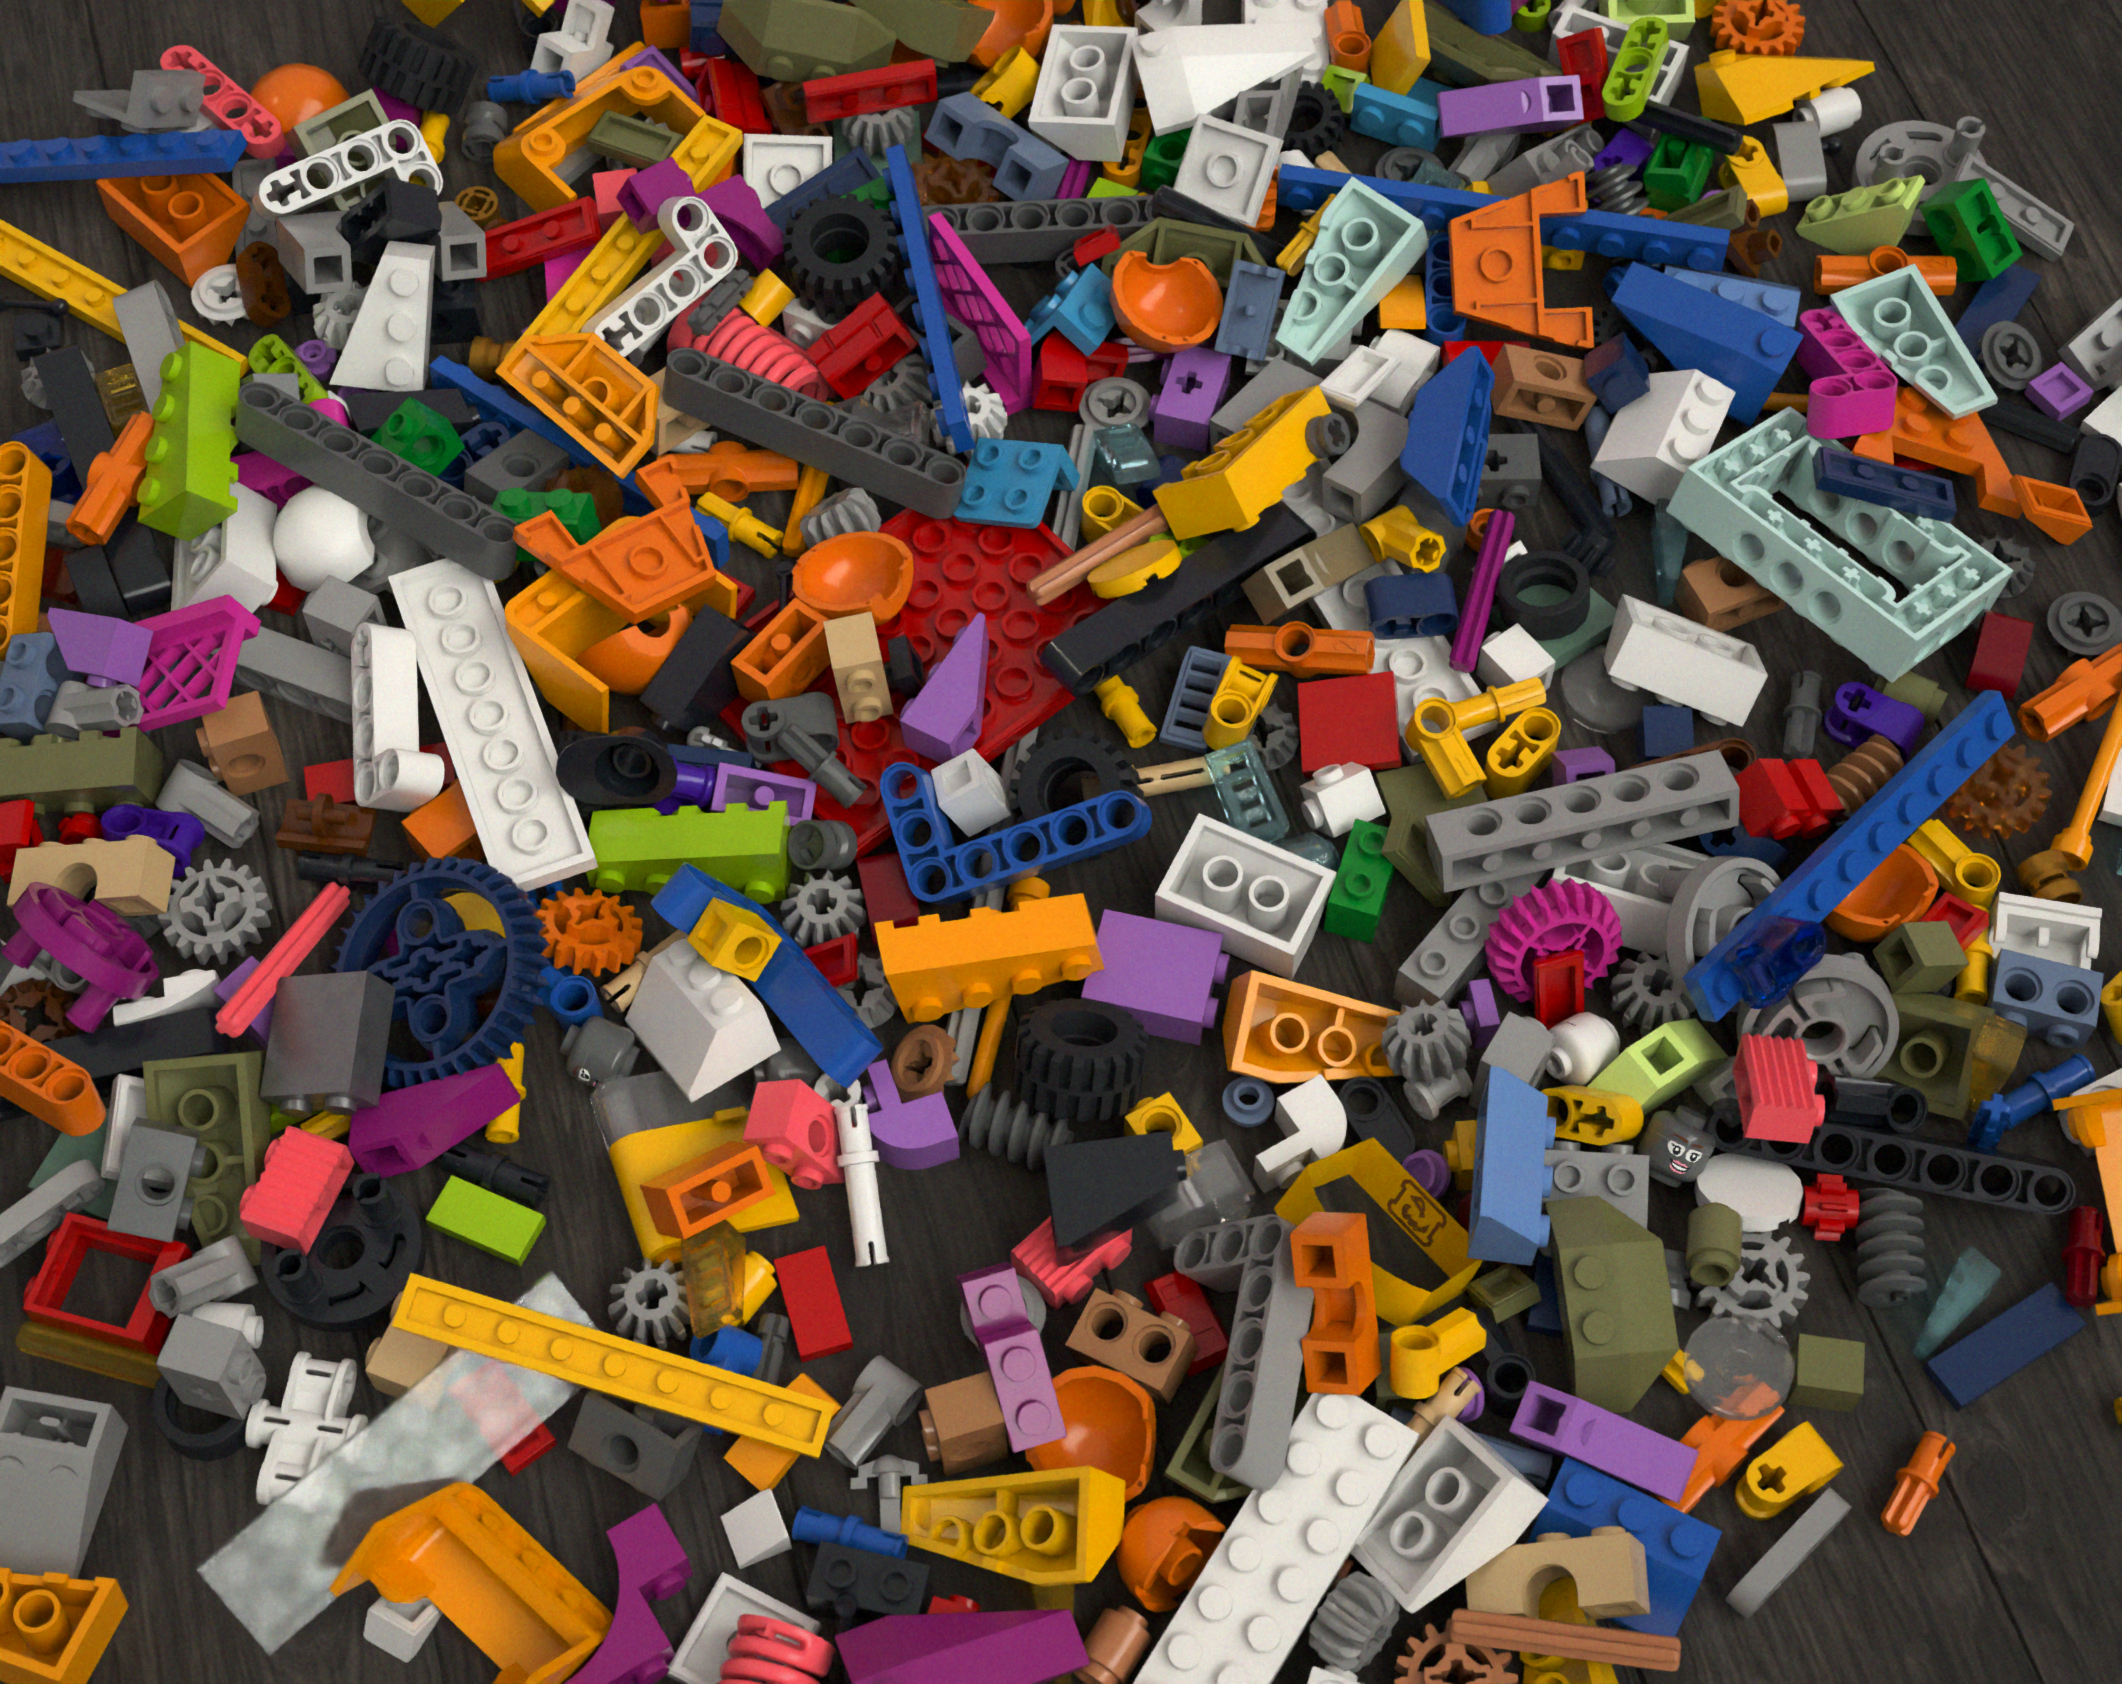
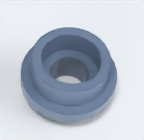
[1222,1077,1274,1128]

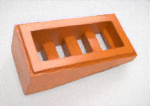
[2009,474,2093,545]

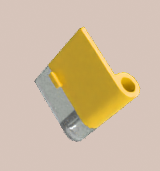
[590,1070,800,1268]

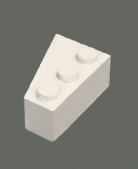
[1547,4,1689,141]

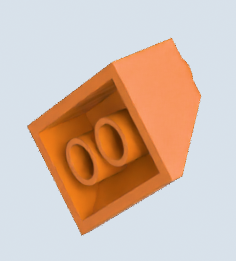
[95,133,251,289]

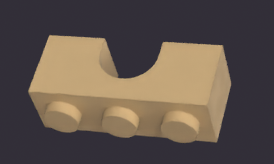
[7,835,176,917]
[1466,1526,1650,1620]

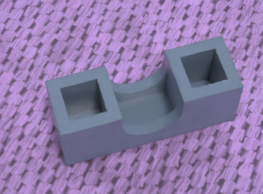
[924,91,1070,201]

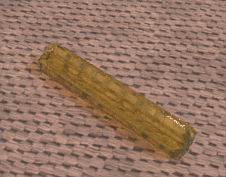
[15,1321,162,1389]

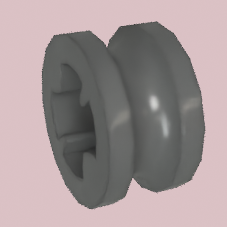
[1305,412,1350,459]

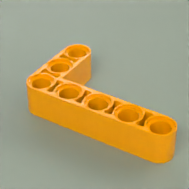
[0,441,52,661]

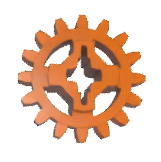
[1710,0,1806,56]
[535,888,643,977]

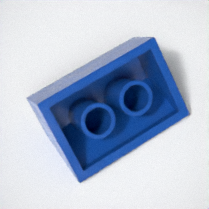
[1527,1456,1722,1637]

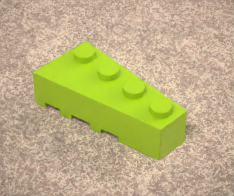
[137,341,240,542]
[586,800,792,904]

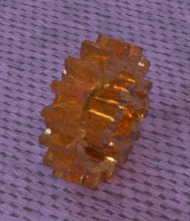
[911,149,1000,206]
[1945,741,2052,839]

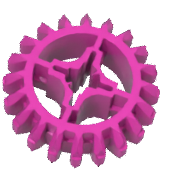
[1483,877,1624,1004]

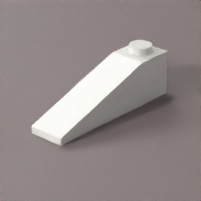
[1130,22,1317,137]

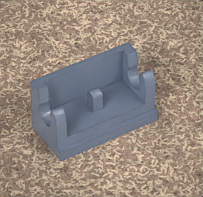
[1214,259,1286,362]

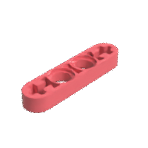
[160,45,286,159]

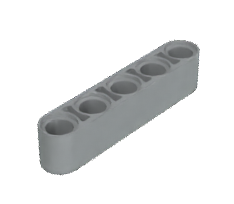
[113,279,186,414]
[199,626,421,725]

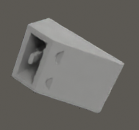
[0,1386,129,1579]

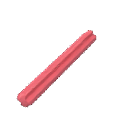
[215,882,351,1038]

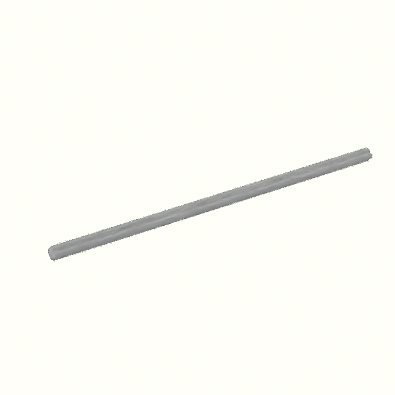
[944,423,1098,1087]

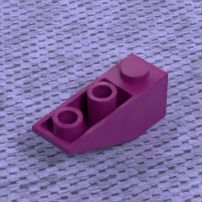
[348,1063,520,1179]

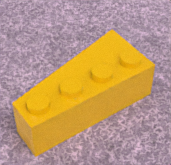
[1152,385,1332,541]

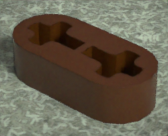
[236,241,291,328]

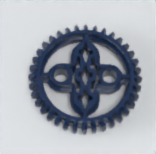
[327,856,552,1090]

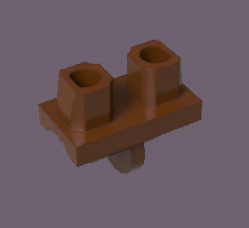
[758,80,830,137]
[1725,198,1783,278]
[275,793,378,857]

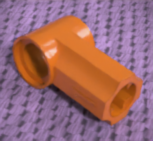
[1323,0,1371,74]

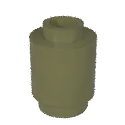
[1873,670,1948,728]
[1685,1202,1743,1287]

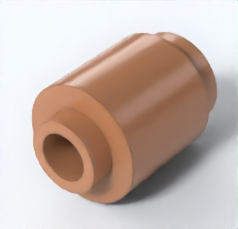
[1074,1606,1152,1684]

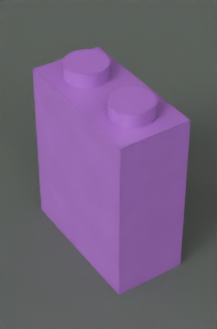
[1081,909,1230,1045]

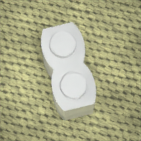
[1366,329,1441,417]

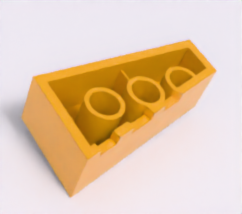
[874,893,1105,1024]
[0,1567,129,1684]

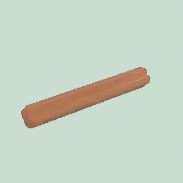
[1026,503,1170,606]
[1450,1608,1681,1672]

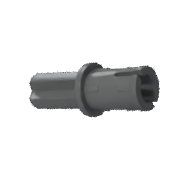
[1782,670,1823,759]
[778,724,868,810]

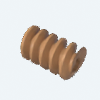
[1825,734,1905,830]

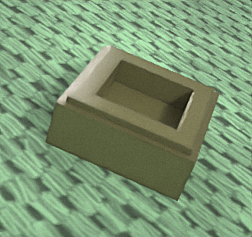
[1466,1263,1542,1324]

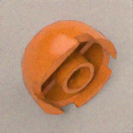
[1115,1496,1227,1613]

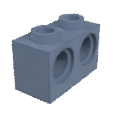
[0,632,84,746]
[1983,948,2104,1049]

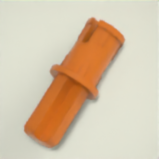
[1880,1431,1956,1537]

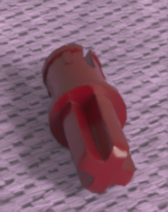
[2061,1206,2106,1309]

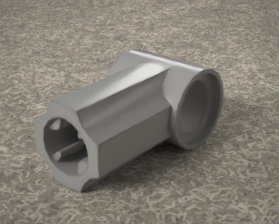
[1444,134,1520,190]
[44,681,144,742]
[155,759,260,848]
[148,1234,259,1319]
[823,1355,925,1470]

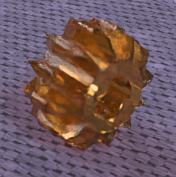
[545,462,624,531]

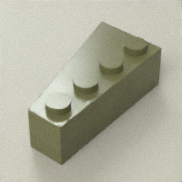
[0,726,163,819]

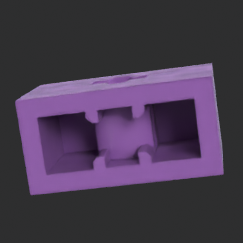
[1148,346,1232,453]

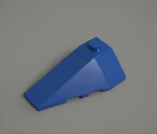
[1610,262,1804,428]

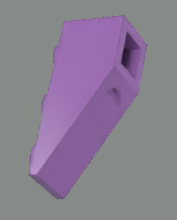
[1436,75,1584,138]
[899,612,989,764]
[1509,1380,1699,1504]

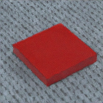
[1298,671,1402,779]

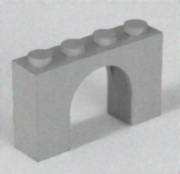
[276,201,487,294]
[1209,357,1409,527]

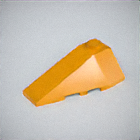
[1222,970,1403,1084]

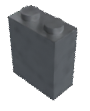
[260,971,396,1118]

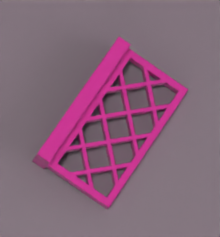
[928,212,1034,417]
[83,594,261,738]

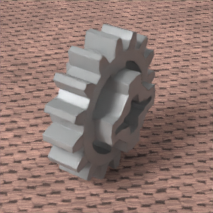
[158,859,273,965]
[1689,1231,1810,1340]

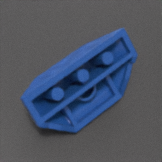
[1400,346,1495,527]

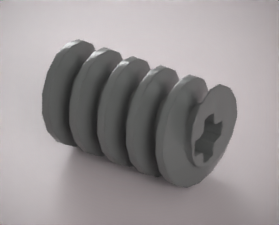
[1585,162,1656,263]
[957,1082,1074,1172]
[1855,1188,1927,1308]

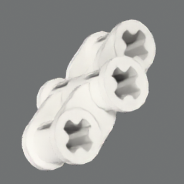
[245,1351,368,1513]

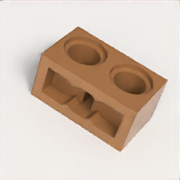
[1065,1288,1199,1405]

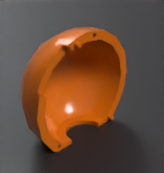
[966,0,1054,72]
[244,63,351,142]
[1109,250,1224,353]
[791,531,914,628]
[575,603,693,696]
[1812,842,1939,943]
[1025,1365,1156,1503]

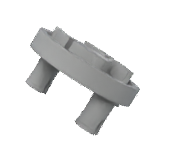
[1851,116,1986,236]
[1659,855,1791,1012]
[1736,952,1899,1083]

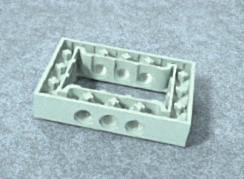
[1666,406,2014,683]

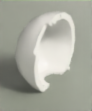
[273,484,376,592]

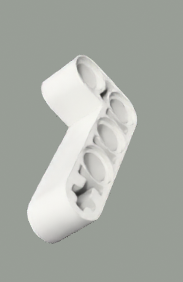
[252,119,443,221]
[580,197,738,357]
[351,622,445,813]

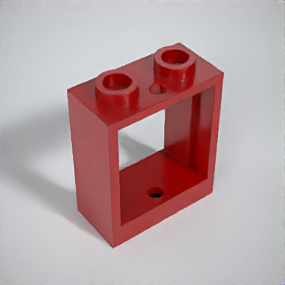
[22,1212,193,1361]

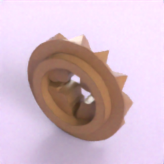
[890,1025,960,1103]

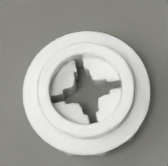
[191,264,262,326]

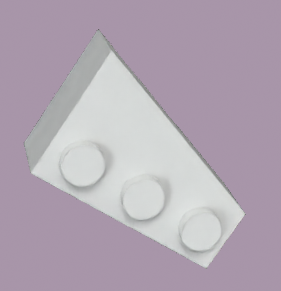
[329,241,435,392]

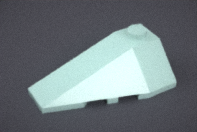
[1275,177,1429,366]
[1830,264,1998,420]

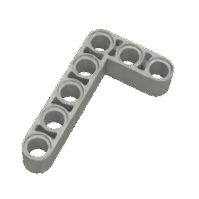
[1174,1214,1314,1491]

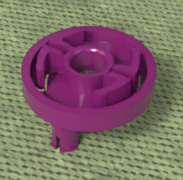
[1,882,159,1033]

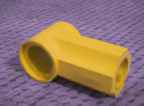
[738,268,796,328]
[1358,505,1446,573]
[1404,697,1487,801]
[1905,819,2001,909]
[1389,1307,1486,1399]

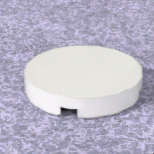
[1694,1153,1804,1232]

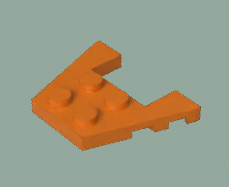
[1448,171,1594,351]
[1850,385,2023,519]
[513,454,717,625]

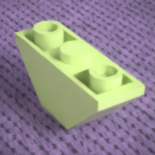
[1795,175,1925,256]
[1587,1018,1728,1122]

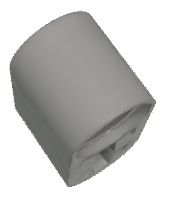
[1766,121,1827,202]

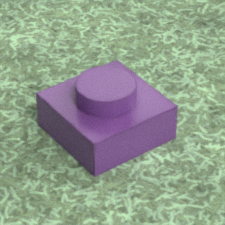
[2024,362,2094,421]
[1458,978,1500,1049]

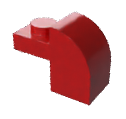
[1031,330,1129,412]

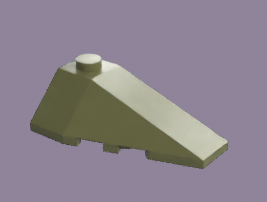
[285,88,397,277]
[1801,986,1995,1121]

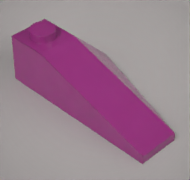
[834,1609,1090,1684]

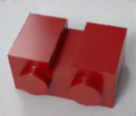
[1734,758,1844,840]

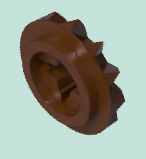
[0,978,77,1043]

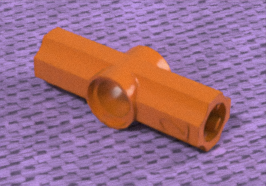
[1813,245,1957,295]
[65,411,155,546]
[657,441,799,503]
[1224,621,1375,679]
[2017,642,2122,743]
[1639,1378,1785,1514]

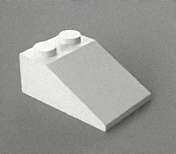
[1350,1414,1549,1614]

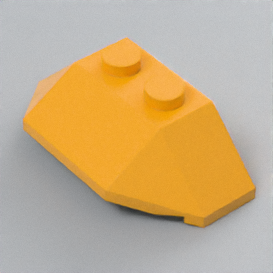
[495,332,660,480]

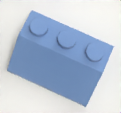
[1663,263,1801,330]
[1467,1066,1556,1266]

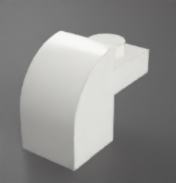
[530,0,615,83]
[1253,1074,1347,1193]

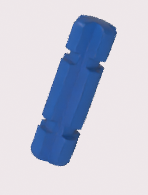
[1966,1093,2012,1148]

